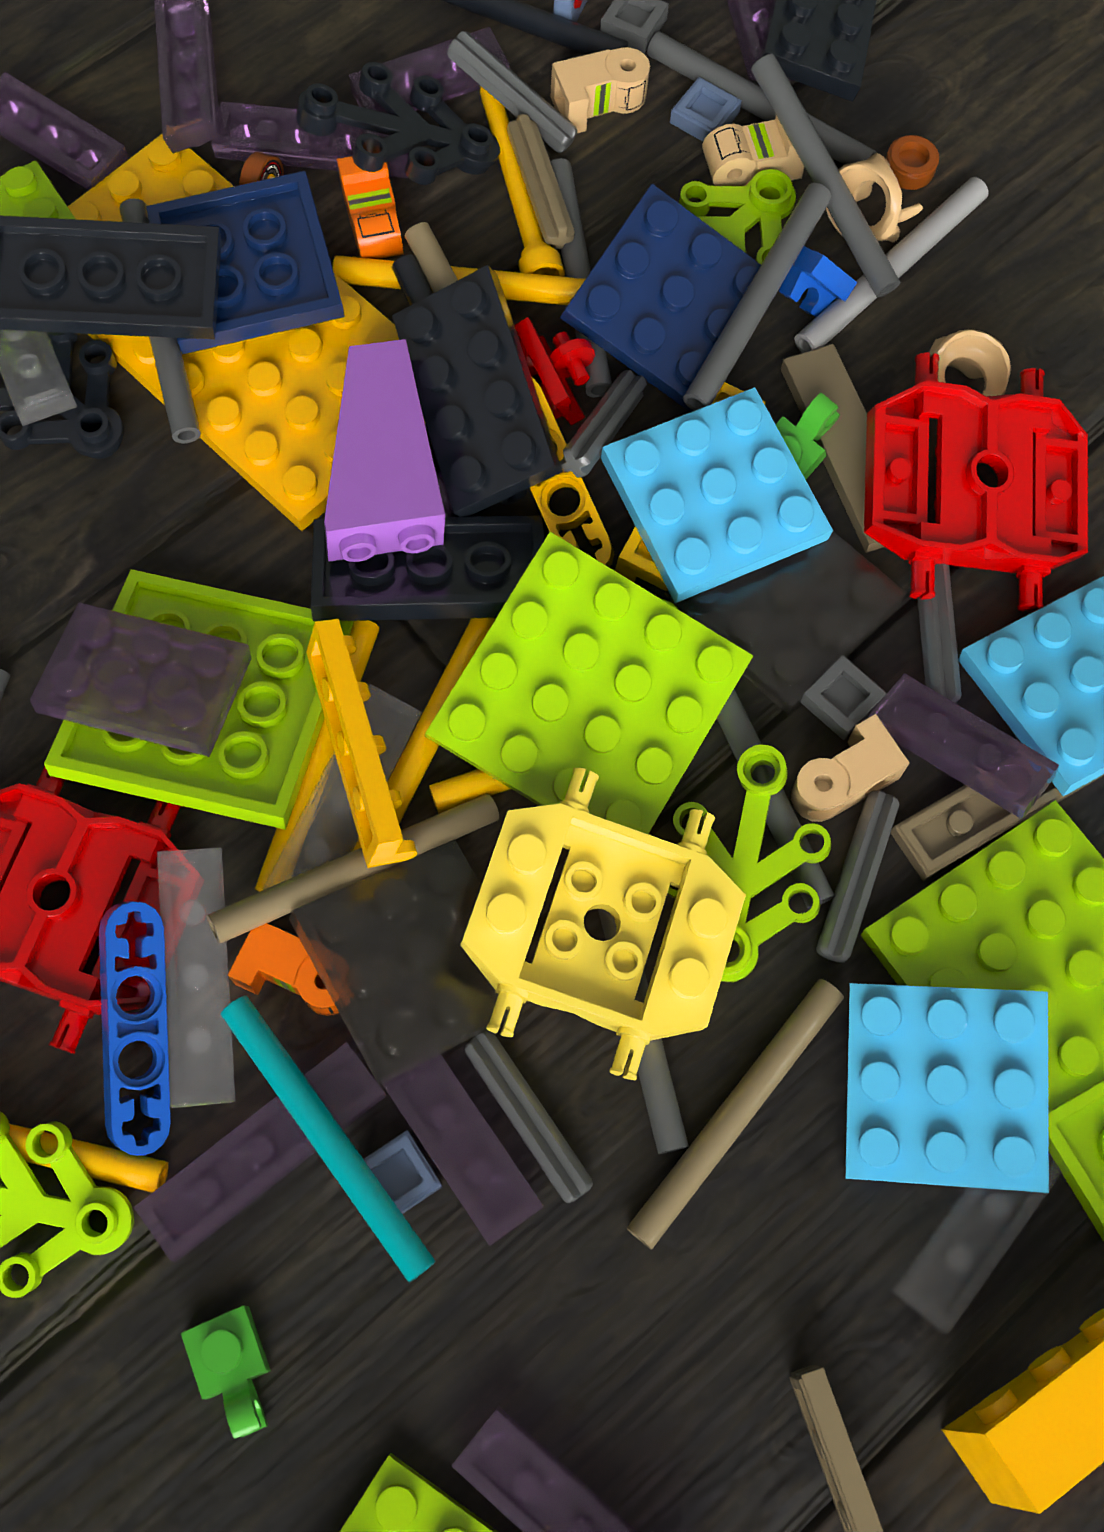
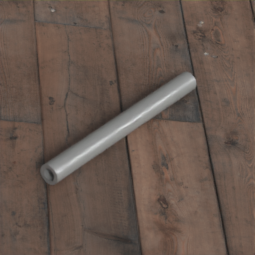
[795,177,988,353]

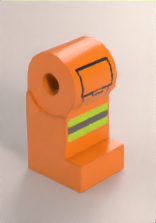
[337,156,404,259]
[227,923,356,1016]

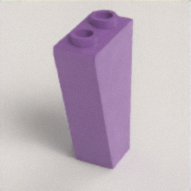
[324,339,445,562]

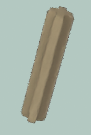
[507,114,575,250]

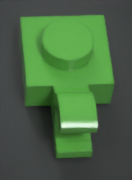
[776,393,840,480]
[181,1305,271,1439]

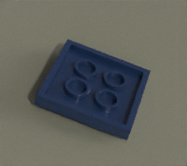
[146,171,345,354]
[560,184,761,412]

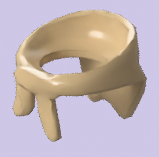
[826,153,923,243]
[929,329,1011,396]

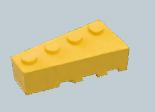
[941,1308,1104,1514]

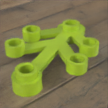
[679,169,796,264]
[668,745,831,982]
[0,1111,134,1298]

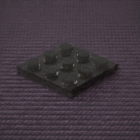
[663,531,906,715]
[289,840,538,1085]

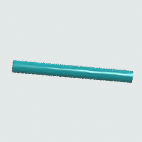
[220,995,436,1282]

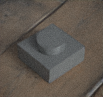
[600,0,669,54]
[800,655,887,741]

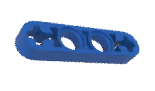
[99,901,171,1156]

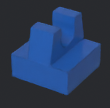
[779,246,857,317]

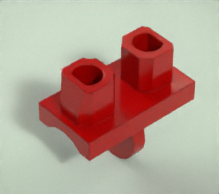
[514,317,595,426]

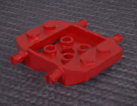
[864,352,1088,612]
[0,766,205,1054]

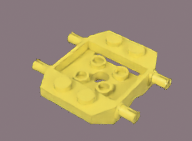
[460,767,746,1080]

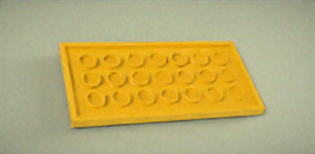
[68,129,425,531]

